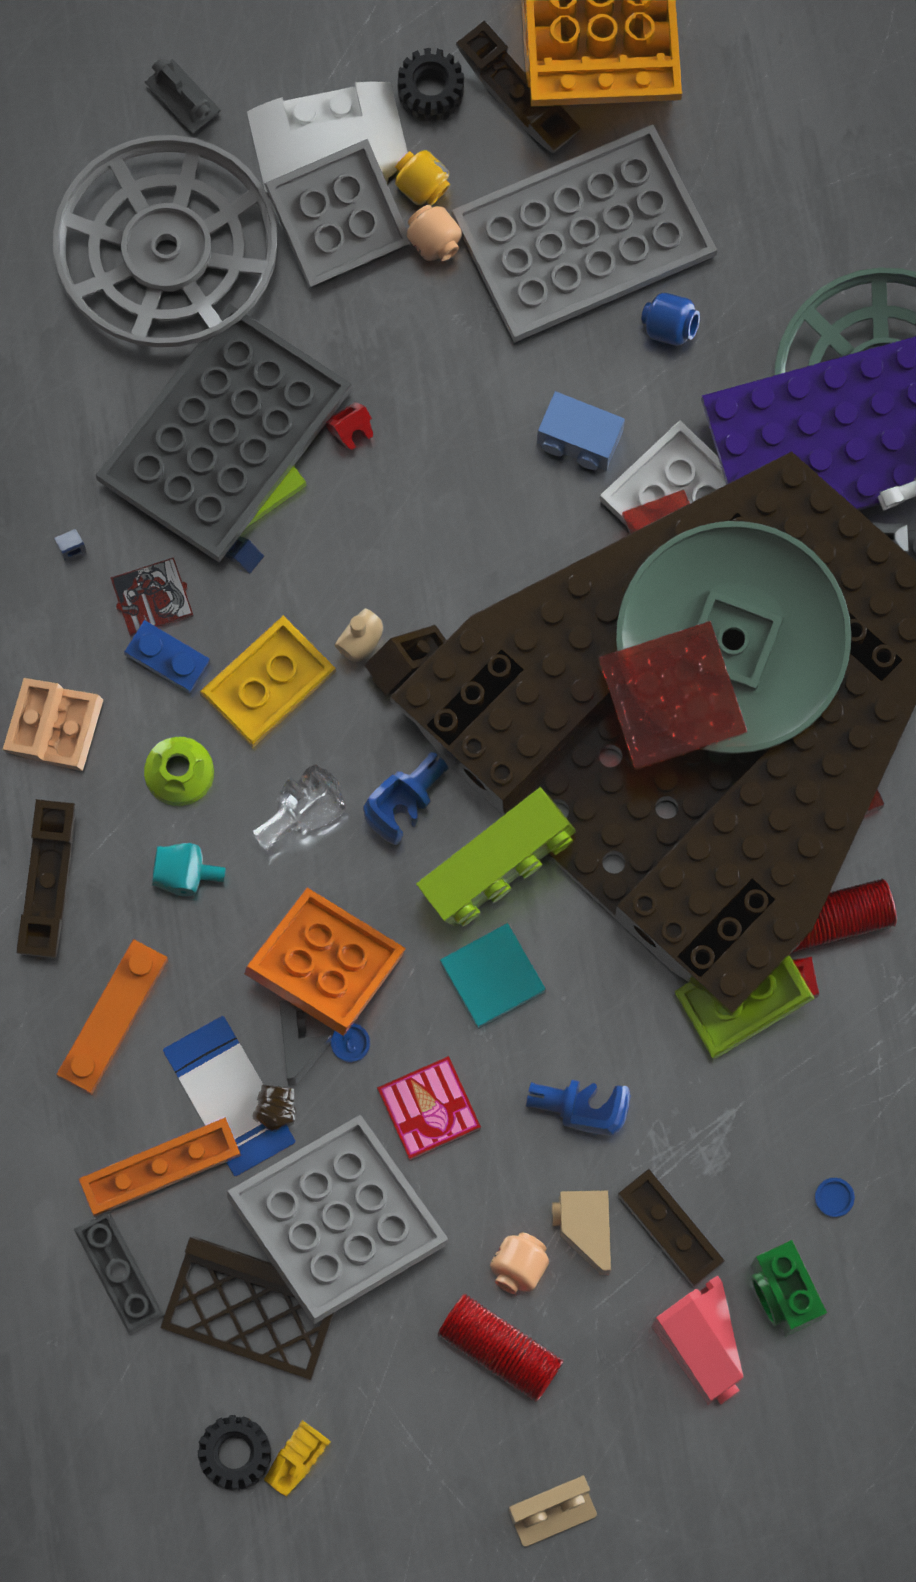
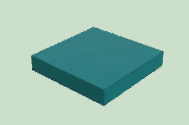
[440,923,546,1029]

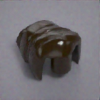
[252,1085,296,1132]

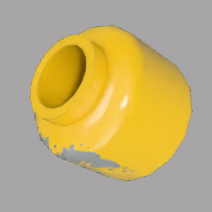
[395,150,451,206]

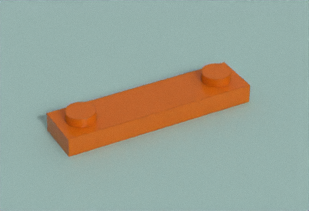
[56,939,168,1095]
[79,1117,241,1217]

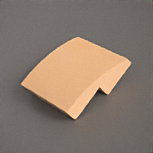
[3,678,103,771]

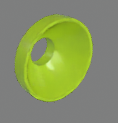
[144,737,214,807]

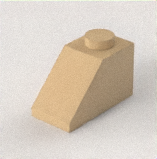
[552,1190,611,1275]

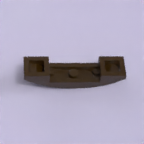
[456,20,581,153]
[16,799,75,958]

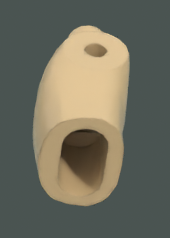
[335,608,383,662]

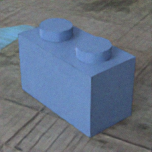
[537,391,625,470]

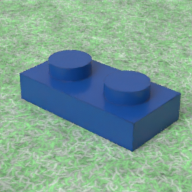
[124,620,210,693]

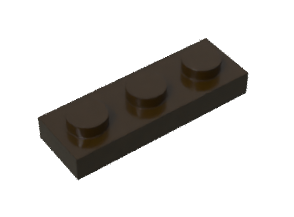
[618,1169,725,1288]

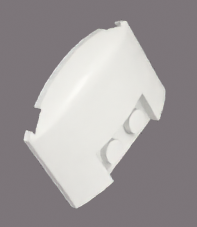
[247,81,408,196]

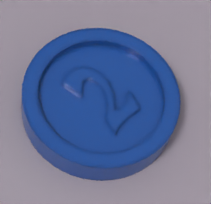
[331,1023,370,1063]
[815,1178,855,1218]

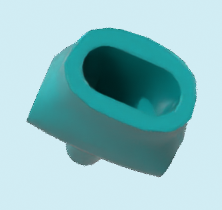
[152,843,226,897]

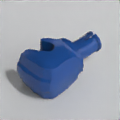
[363,752,449,845]
[526,1080,631,1136]

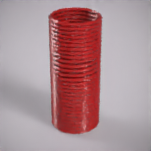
[793,878,897,953]
[437,1294,564,1402]

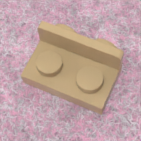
[508,1475,597,1547]

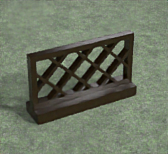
[160,1236,334,1380]

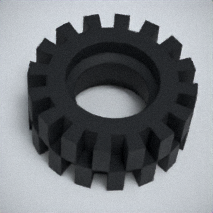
[398,48,464,121]
[197,1415,271,1491]

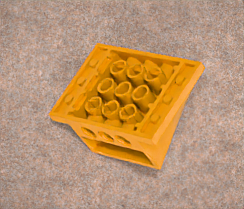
[521,0,682,106]

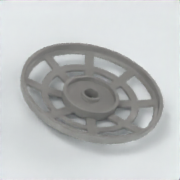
[53,135,278,347]

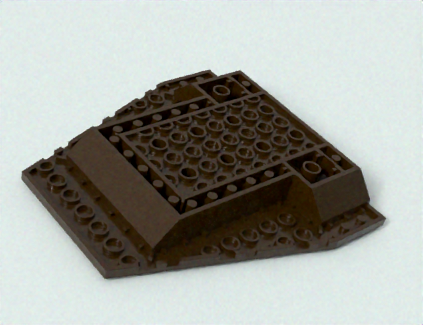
[390,451,916,1016]

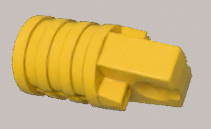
[264,1420,331,1496]

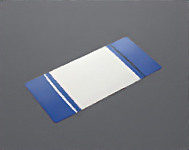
[163,1016,295,1176]

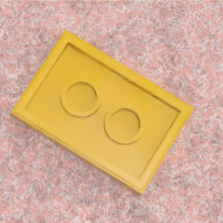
[200,615,336,748]

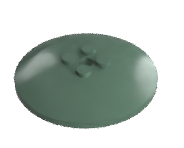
[616,521,851,754]

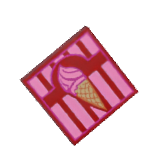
[377,1056,481,1161]

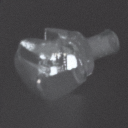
[252,764,347,851]

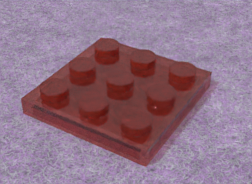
[599,621,748,770]

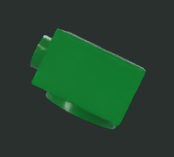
[751,1240,827,1337]

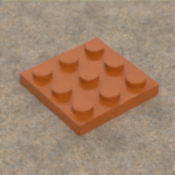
[244,887,406,1036]

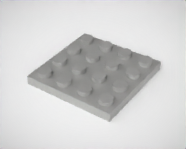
[227,1114,448,1324]

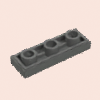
[74,1210,164,1335]

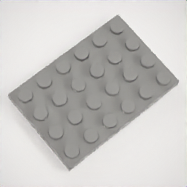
[452,125,717,343]

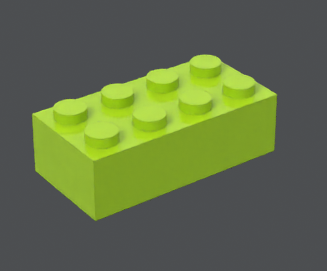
[416,787,576,927]

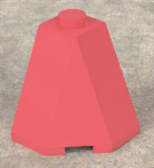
[651,1276,743,1405]

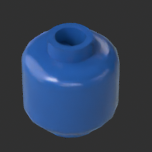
[641,293,700,346]

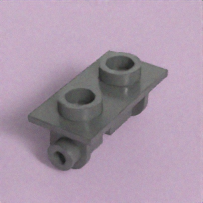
[145,58,221,134]

